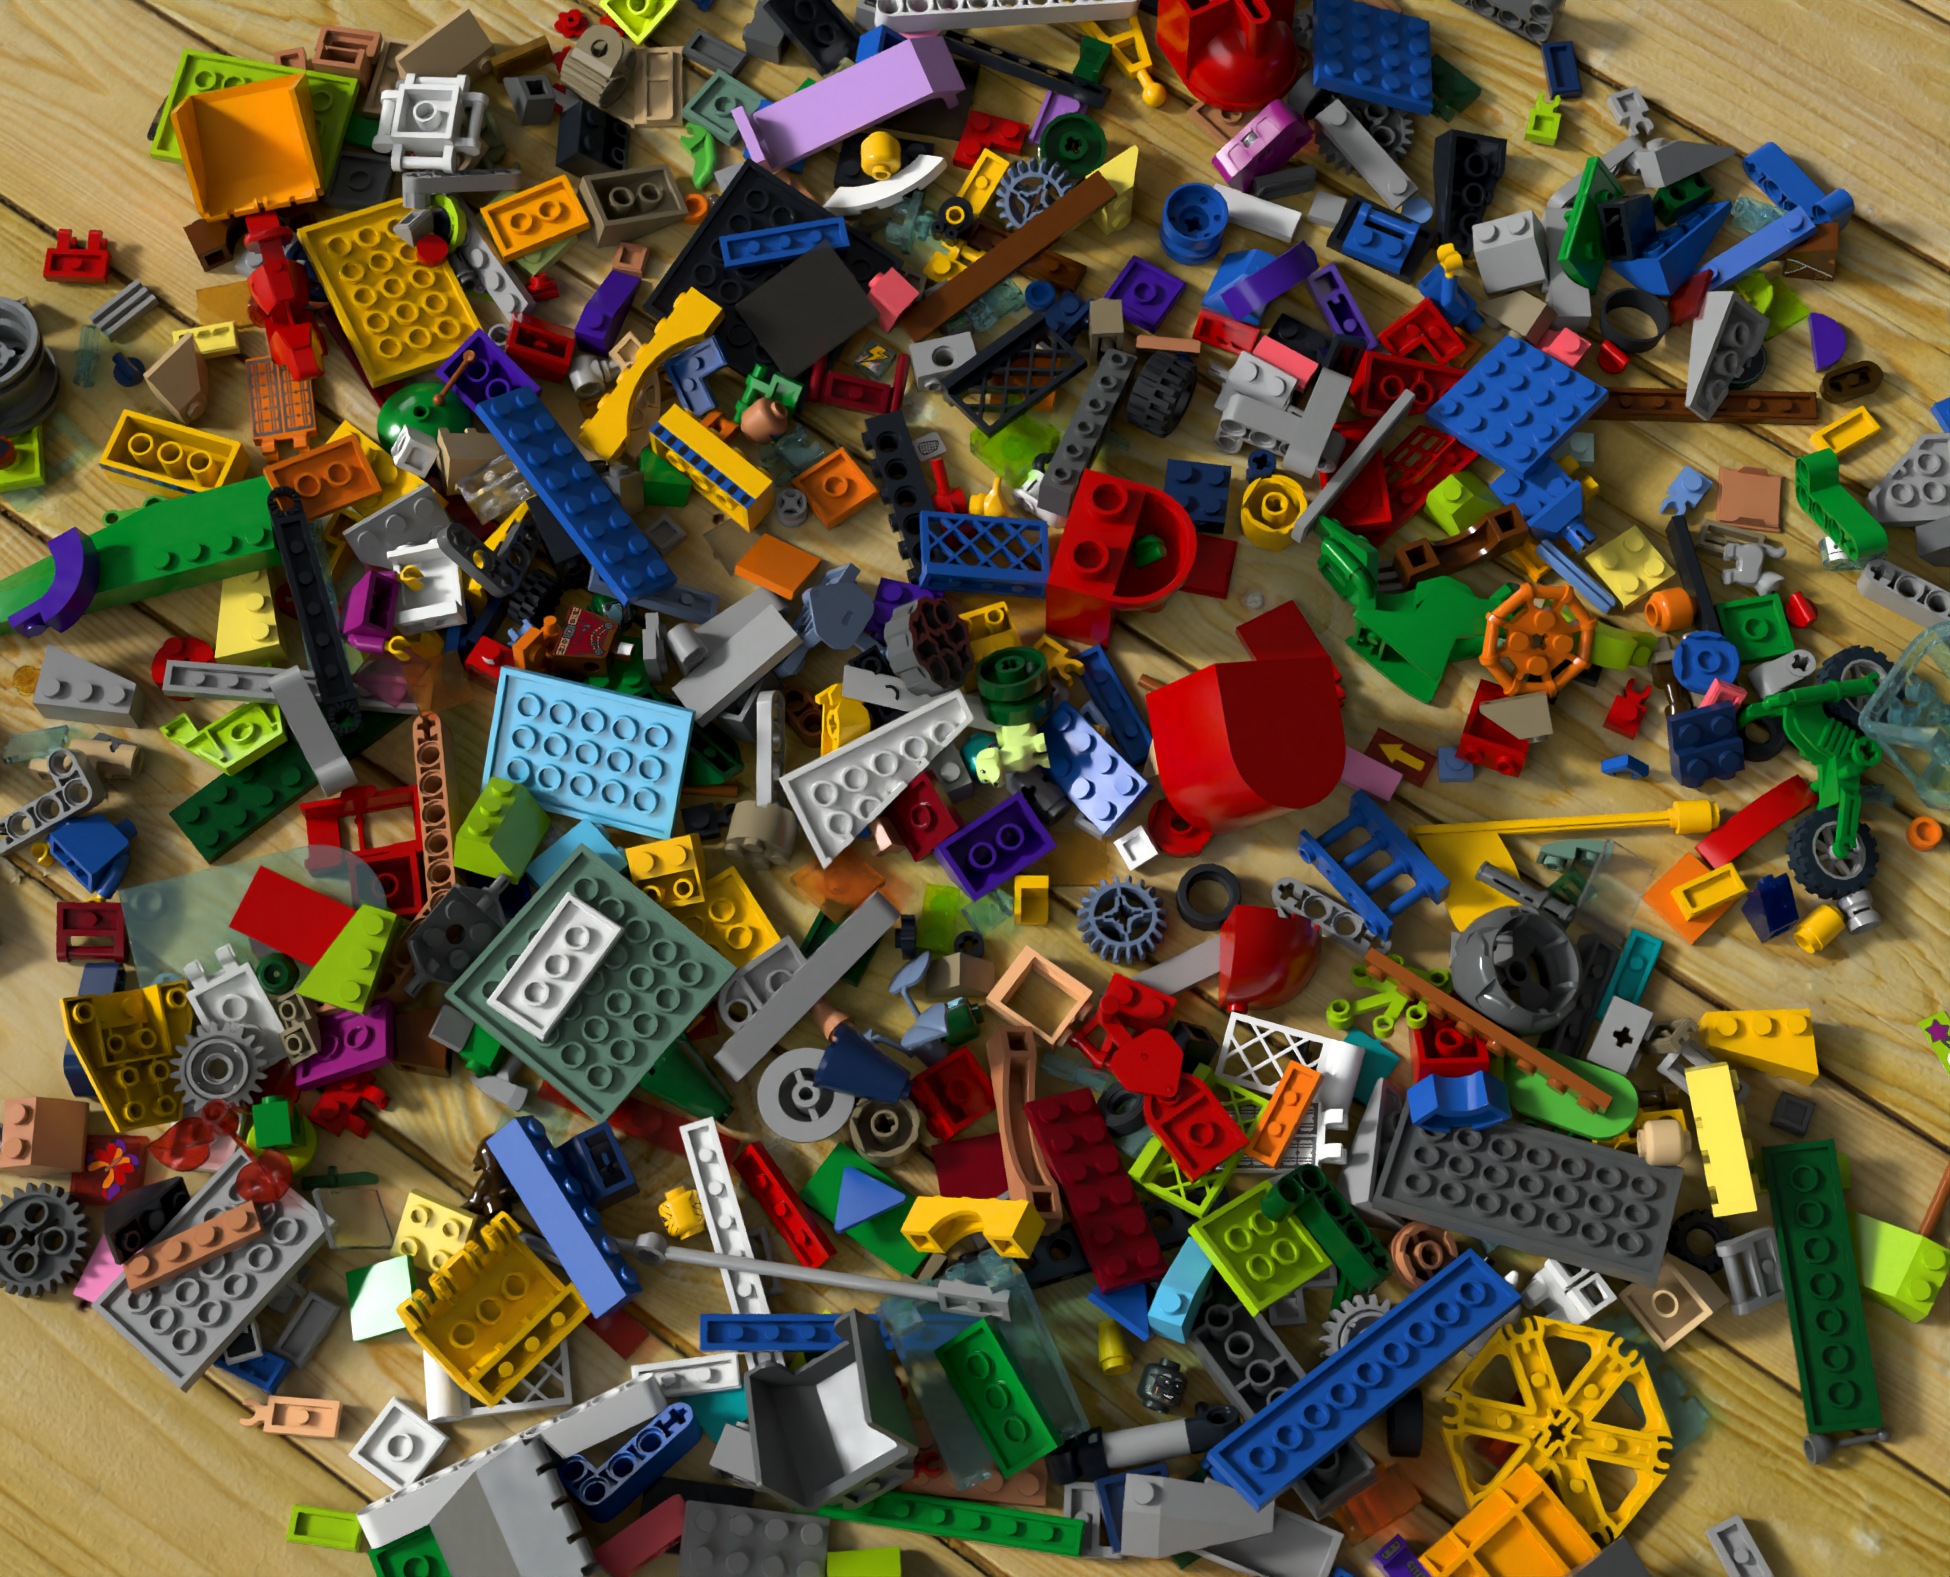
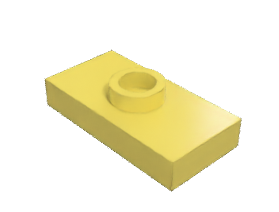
[173,321,241,359]

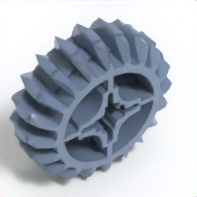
[996,157,1076,230]
[1077,875,1168,966]

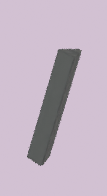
[1536,933,1620,1059]

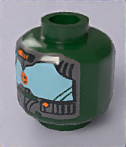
[586,593,637,632]
[939,997,985,1047]

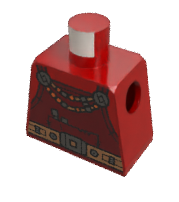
[465,636,515,694]

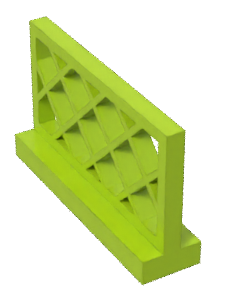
[1128,1062,1270,1219]

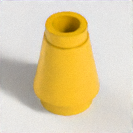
[1098,1319,1133,1376]

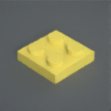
[1582,525,1676,612]

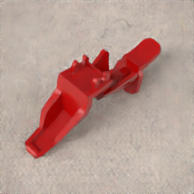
[243,209,328,382]

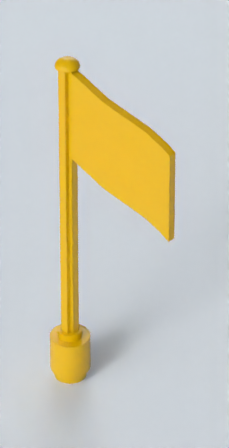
[1408,799,1720,933]

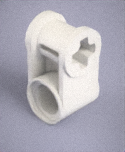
[1011,469,1070,528]

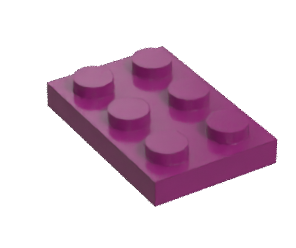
[296,997,393,1092]

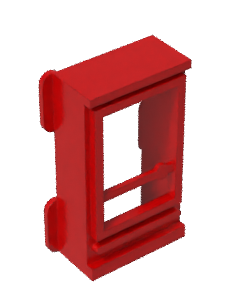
[299,784,424,877]

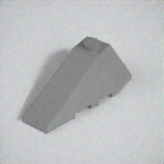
[1337,1078,1412,1232]

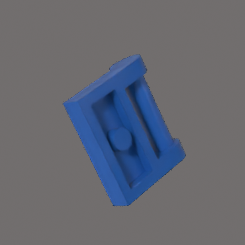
[1341,202,1421,275]

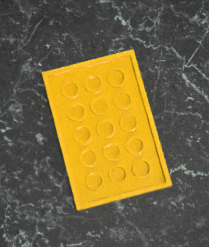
[297,197,484,389]

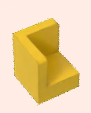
[1014,875,1049,925]

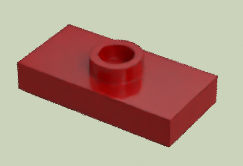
[1192,307,1262,356]

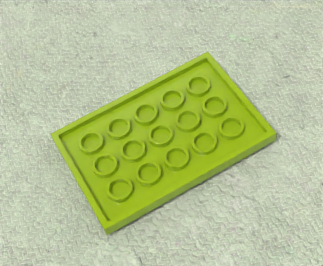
[149,48,360,191]

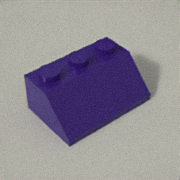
[435,328,543,412]
[933,791,1057,902]

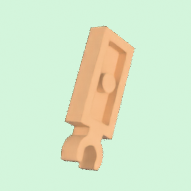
[239,1395,343,1440]

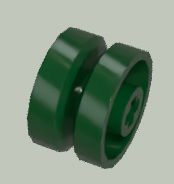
[1037,112,1107,190]
[975,646,1055,726]

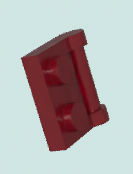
[56,902,130,963]

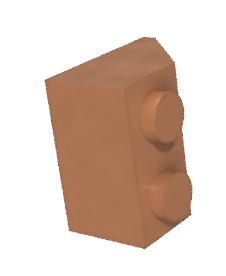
[0,1097,90,1177]

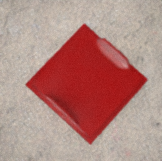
[1178,534,1238,600]

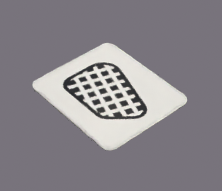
[912,431,947,462]

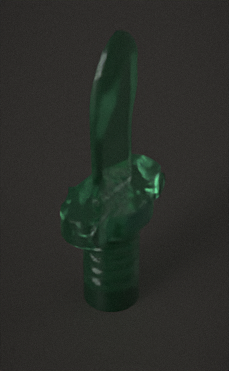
[301,1166,380,1197]

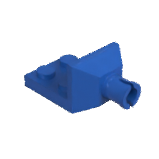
[1488,457,1598,554]

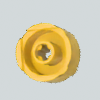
[1240,475,1307,552]

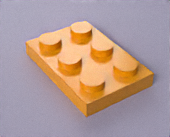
[480,174,591,263]

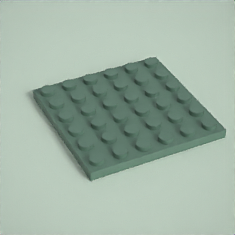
[444,843,738,1124]

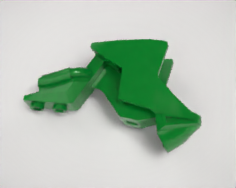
[1314,514,1533,704]

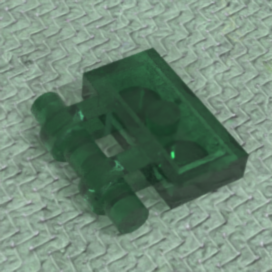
[1430,53,1482,123]

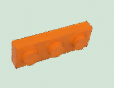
[1243,1060,1325,1170]

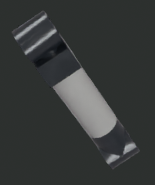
[1044,1401,1241,1485]

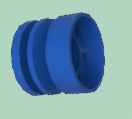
[1159,182,1229,266]

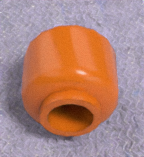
[1645,587,1697,633]

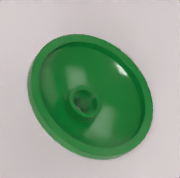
[377,382,473,468]

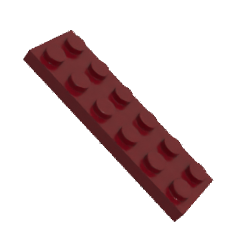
[1024,1087,1169,1295]

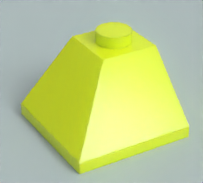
[599,0,679,46]

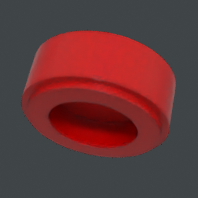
[416,235,448,267]

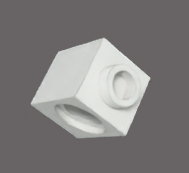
[390,424,439,479]

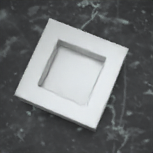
[1114,824,1161,871]

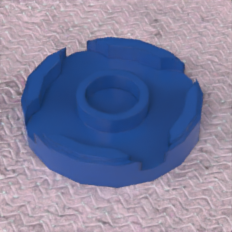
[1672,630,1741,695]

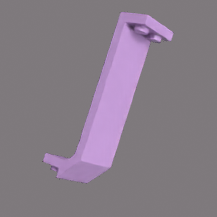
[731,36,966,174]

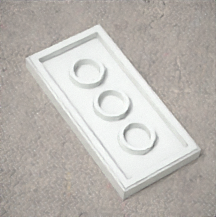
[487,892,625,1042]

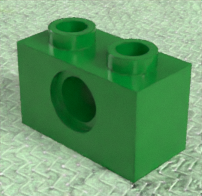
[252,1095,307,1152]

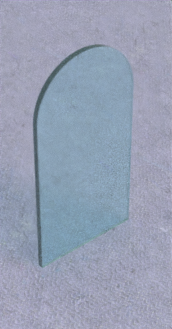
[118,845,387,1012]

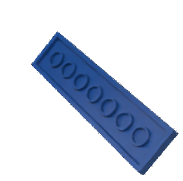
[474,385,678,607]

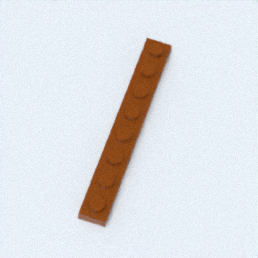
[1364,947,1613,1115]

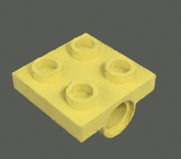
[390,1188,478,1277]

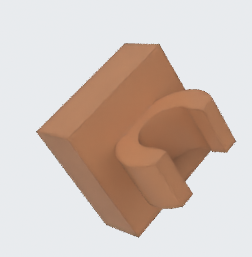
[863,816,907,857]

